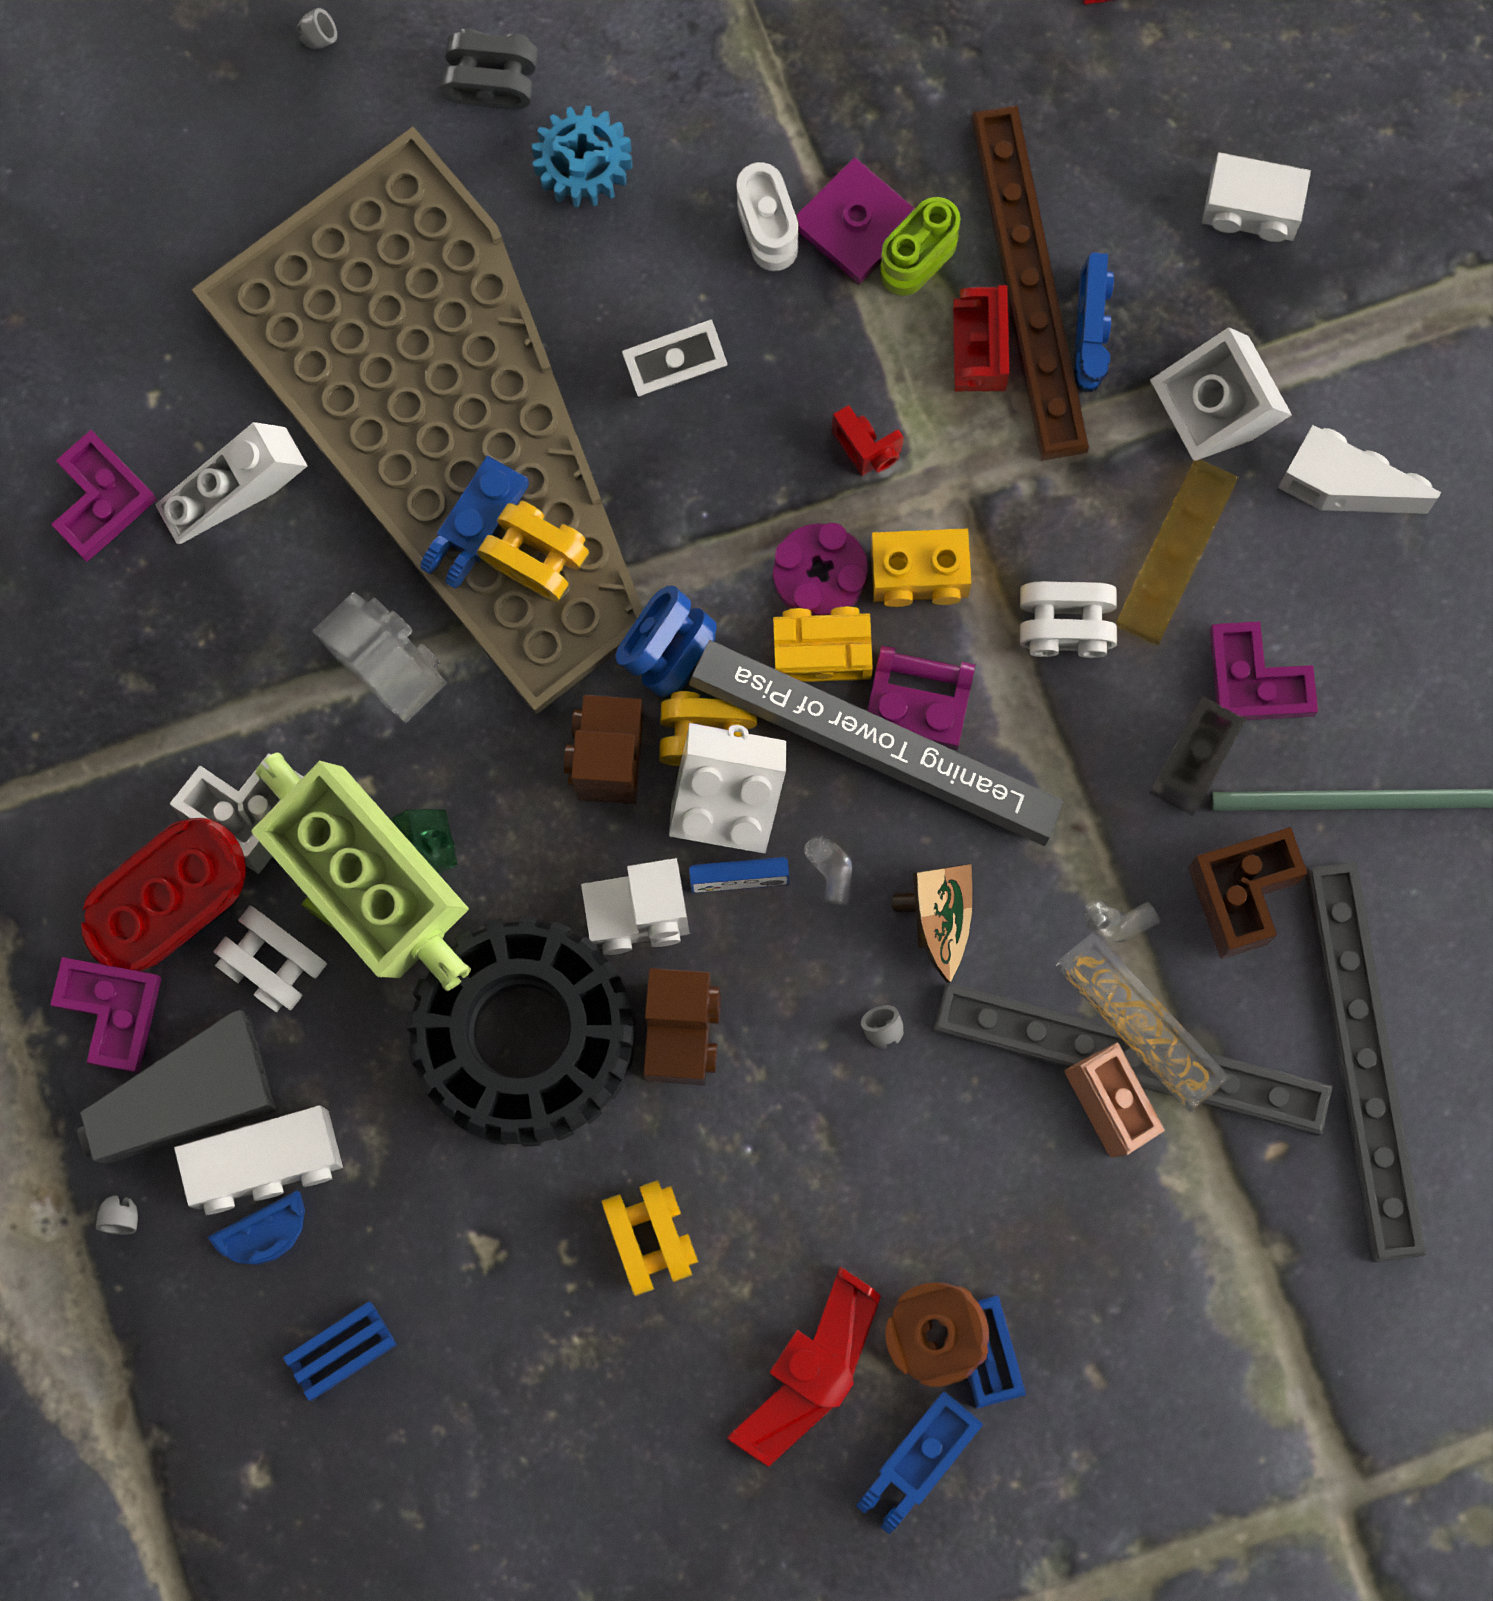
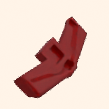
[727,1266,881,1467]

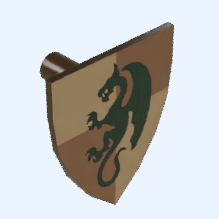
[892,864,972,983]

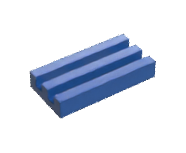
[968,1295,1026,1409]
[283,1301,398,1401]

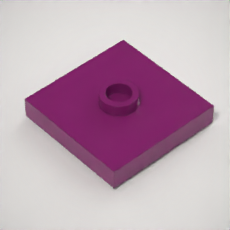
[796,157,915,285]

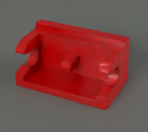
[953,285,1009,392]

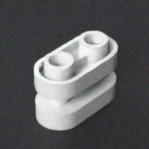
[737,163,798,271]
[1020,582,1117,658]
[213,905,327,1013]

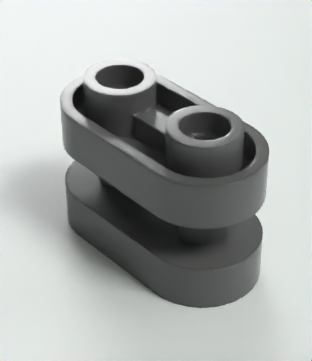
[439,29,538,109]

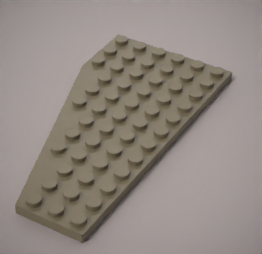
[191,127,643,715]

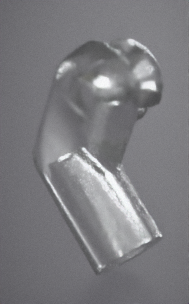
[804,836,852,905]
[1083,900,1160,942]

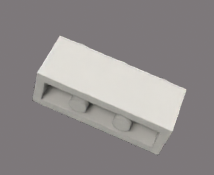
[174,1105,343,1215]

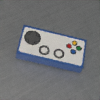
[689,857,789,893]

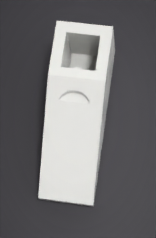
[155,422,308,544]
[1278,425,1441,514]

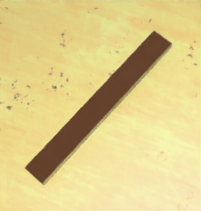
[971,105,1089,461]

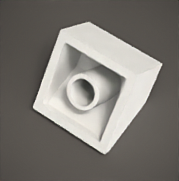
[1150,327,1292,460]

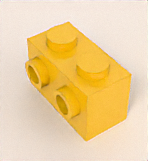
[871,528,971,607]

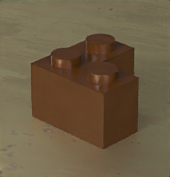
[564,695,644,804]
[1188,827,1308,959]
[644,968,721,1085]

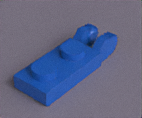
[1074,252,1114,393]
[420,455,529,589]
[856,1391,983,1535]

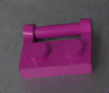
[867,645,976,750]

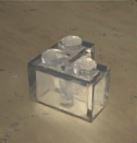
[312,592,447,723]

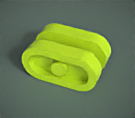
[880,197,960,296]

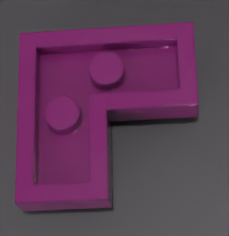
[51,430,157,562]
[1209,621,1318,722]
[50,957,162,1074]

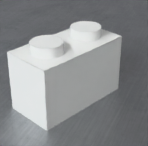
[1202,152,1311,242]
[622,319,728,397]

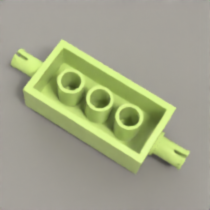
[251,753,471,991]

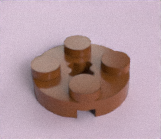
[885,1282,989,1387]

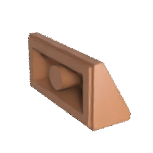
[1065,1043,1165,1157]

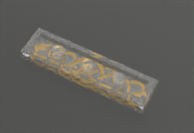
[1055,932,1229,1112]

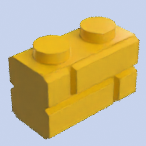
[773,606,873,682]

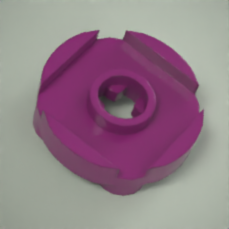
[773,522,868,616]

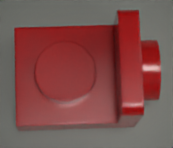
[831,405,904,476]

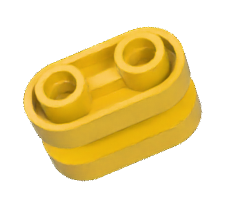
[477,501,589,602]
[659,691,757,766]
[601,1180,698,1296]

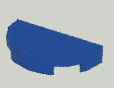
[207,1190,305,1265]

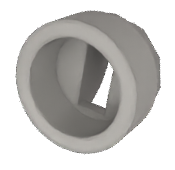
[297,8,337,49]
[861,1005,904,1049]
[96,1195,138,1235]

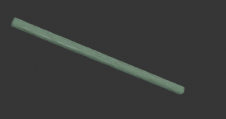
[1210,789,1493,811]

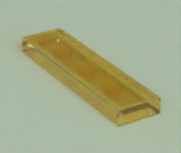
[1116,459,1239,645]

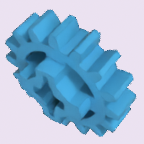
[532,106,633,207]

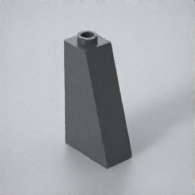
[78,1010,276,1165]

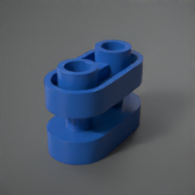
[616,585,717,697]

